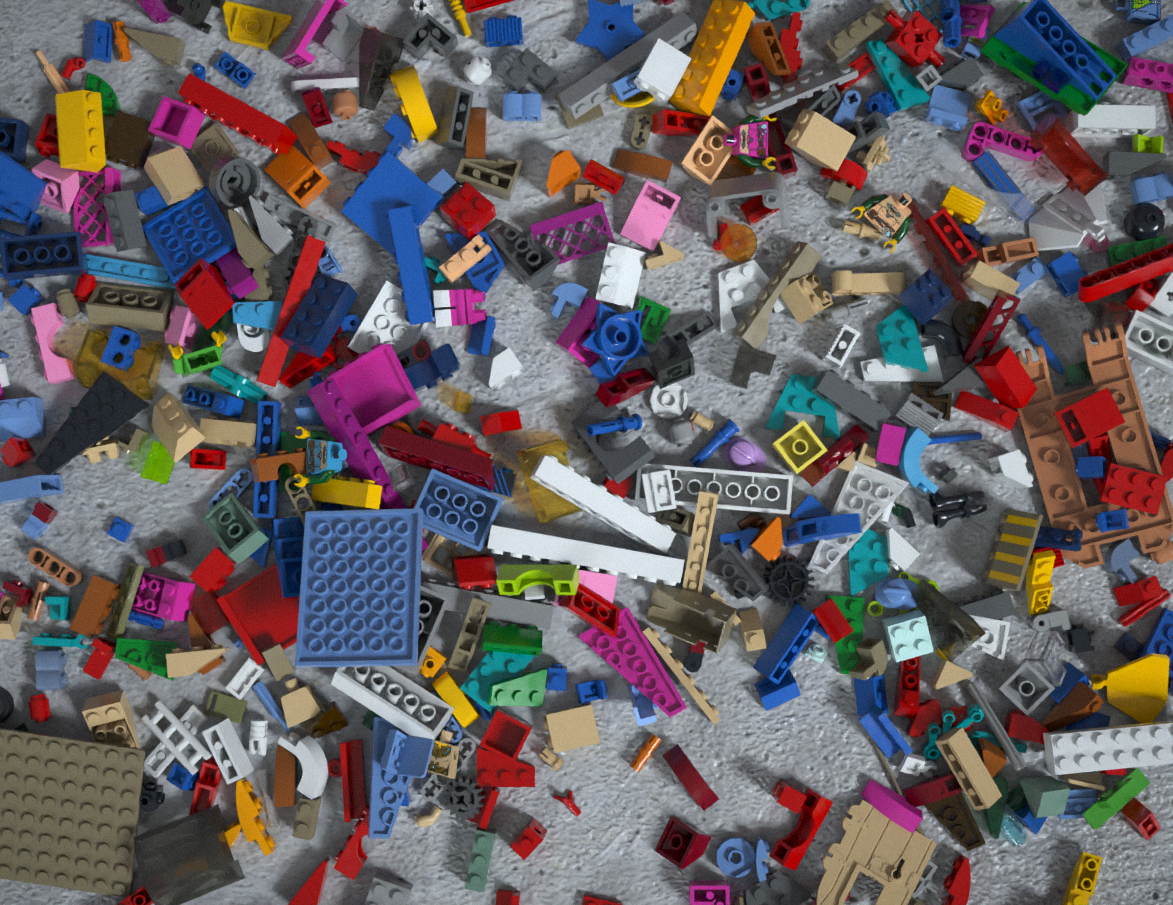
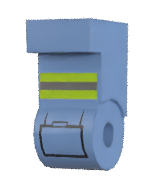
[960,25,991,62]

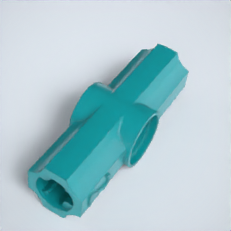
[210,365,268,406]

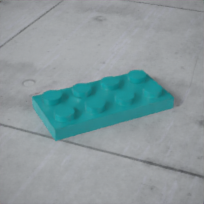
[459,651,535,713]

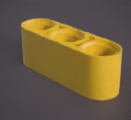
[432,671,481,728]

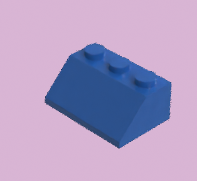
[0,151,47,220]

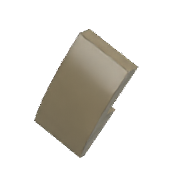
[261,642,294,681]

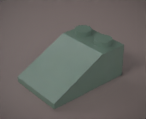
[201,492,269,564]

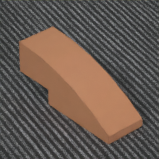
[975,237,1039,267]

